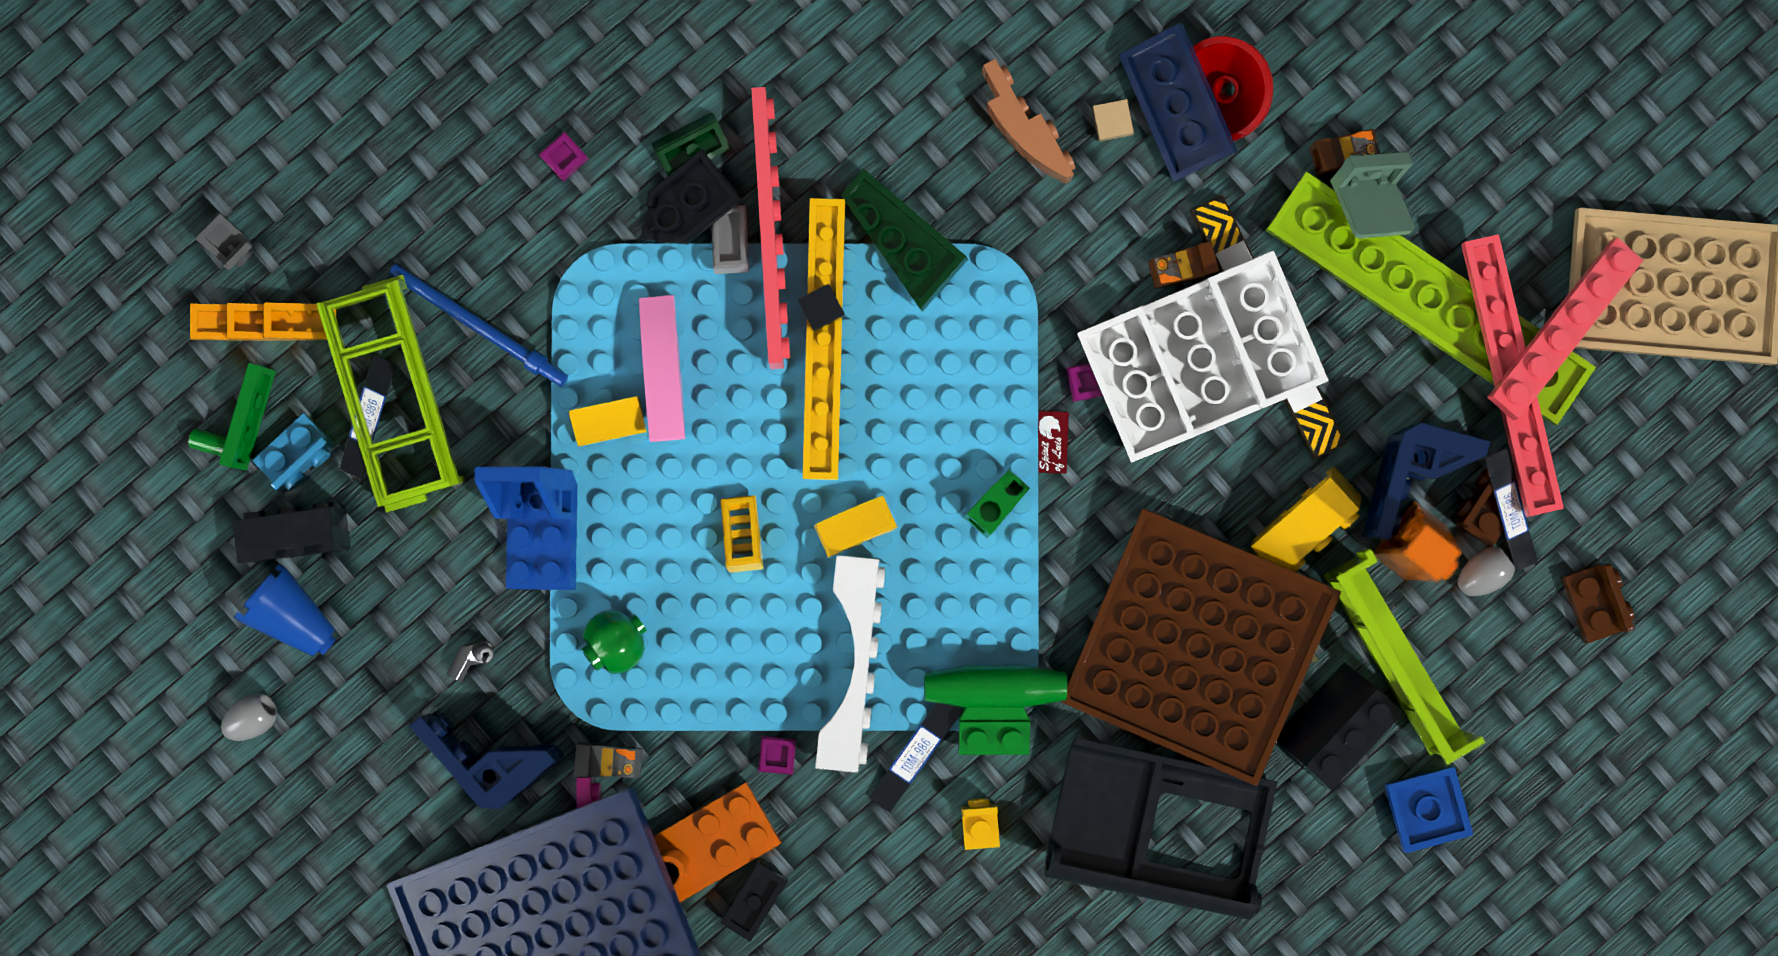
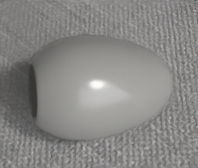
[1457,547,1515,596]
[221,693,277,741]

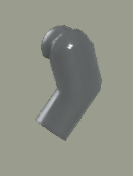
[446,641,494,682]

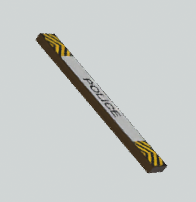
[1190,195,1346,460]

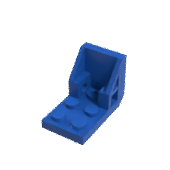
[475,467,578,590]

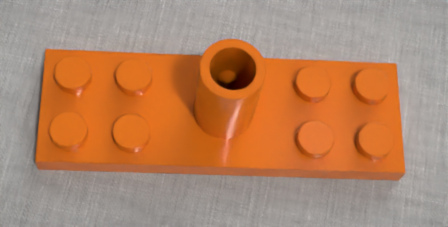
[654,781,781,902]

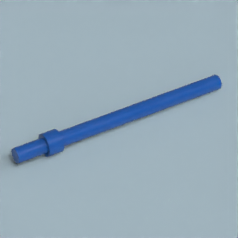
[389,264,569,387]

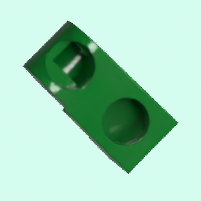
[964,469,1030,538]

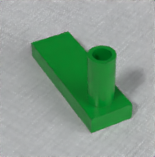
[188,363,276,471]

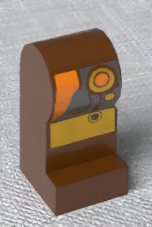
[1309,129,1381,177]
[1147,241,1219,289]

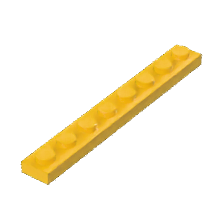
[803,198,845,480]

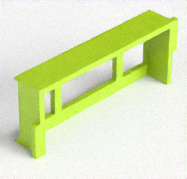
[316,275,466,513]
[1324,549,1485,765]

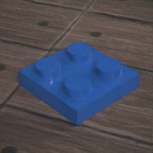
[1384,766,1473,853]

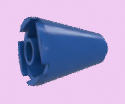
[233,563,336,656]

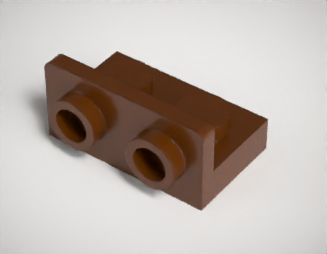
[1454,468,1522,547]
[1561,563,1635,643]

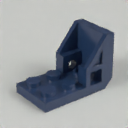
[1361,423,1490,541]
[410,712,564,809]

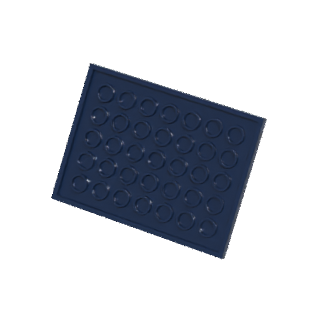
[386,787,701,956]

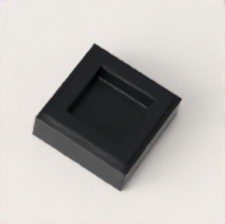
[797,283,845,332]

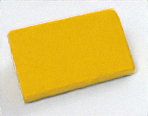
[569,396,647,447]

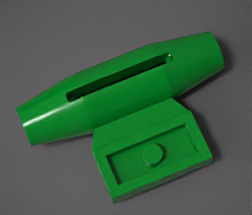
[924,665,1067,755]

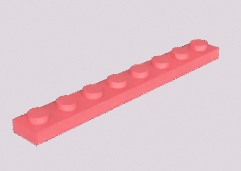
[751,87,790,369]
[1461,234,1564,517]

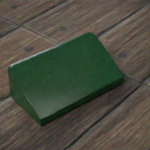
[651,113,731,176]

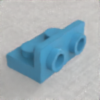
[252,413,335,492]

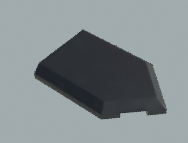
[640,149,742,245]

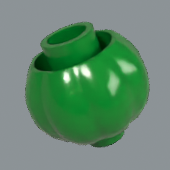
[581,610,647,674]

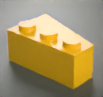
[1251,466,1362,572]

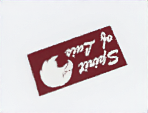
[1038,411,1069,474]

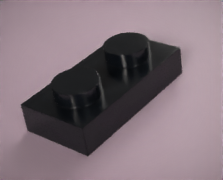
[721,861,788,942]

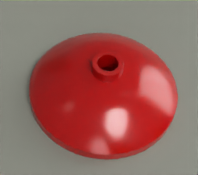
[1193,36,1274,141]

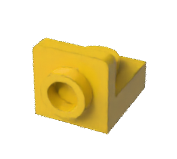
[961,798,1000,850]

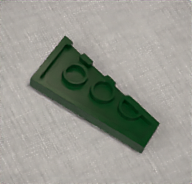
[841,169,968,312]

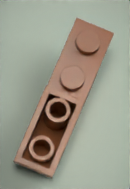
[982,58,1076,184]

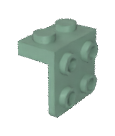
[1330,151,1415,239]

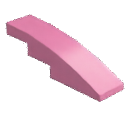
[639,295,685,442]

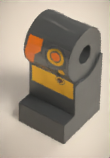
[574,742,643,778]

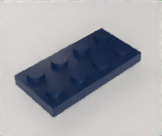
[1119,23,1238,182]

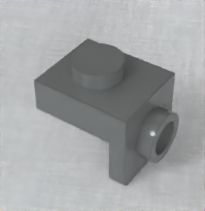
[194,211,253,271]

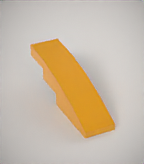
[190,302,336,341]

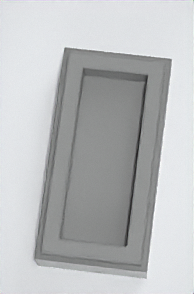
[712,205,749,274]

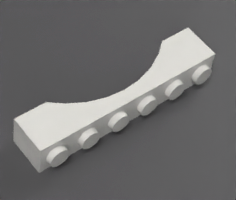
[816,555,885,773]

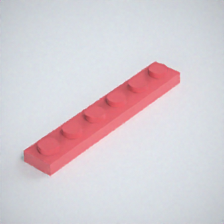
[1487,237,1643,420]

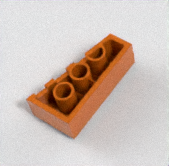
[1373,500,1461,581]

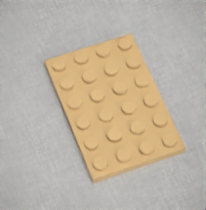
[1569,208,1778,365]

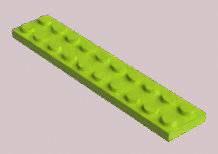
[1265,172,1596,426]

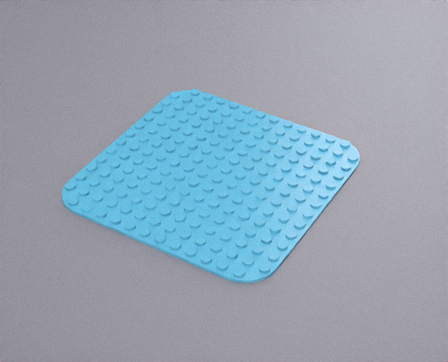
[550,243,1039,731]

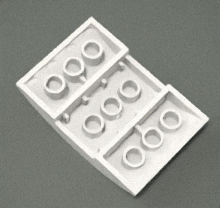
[1077,251,1329,463]

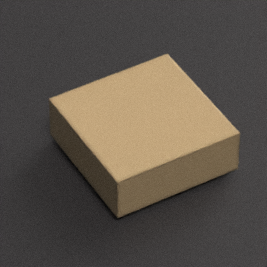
[1092,99,1134,142]

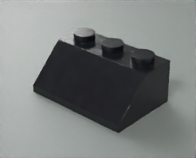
[1277,662,1404,791]

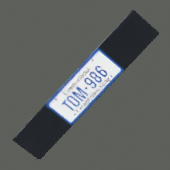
[339,355,395,479]
[1485,449,1537,572]
[869,703,962,812]

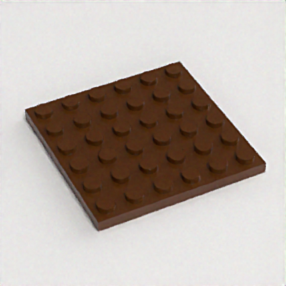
[1061,508,1341,786]

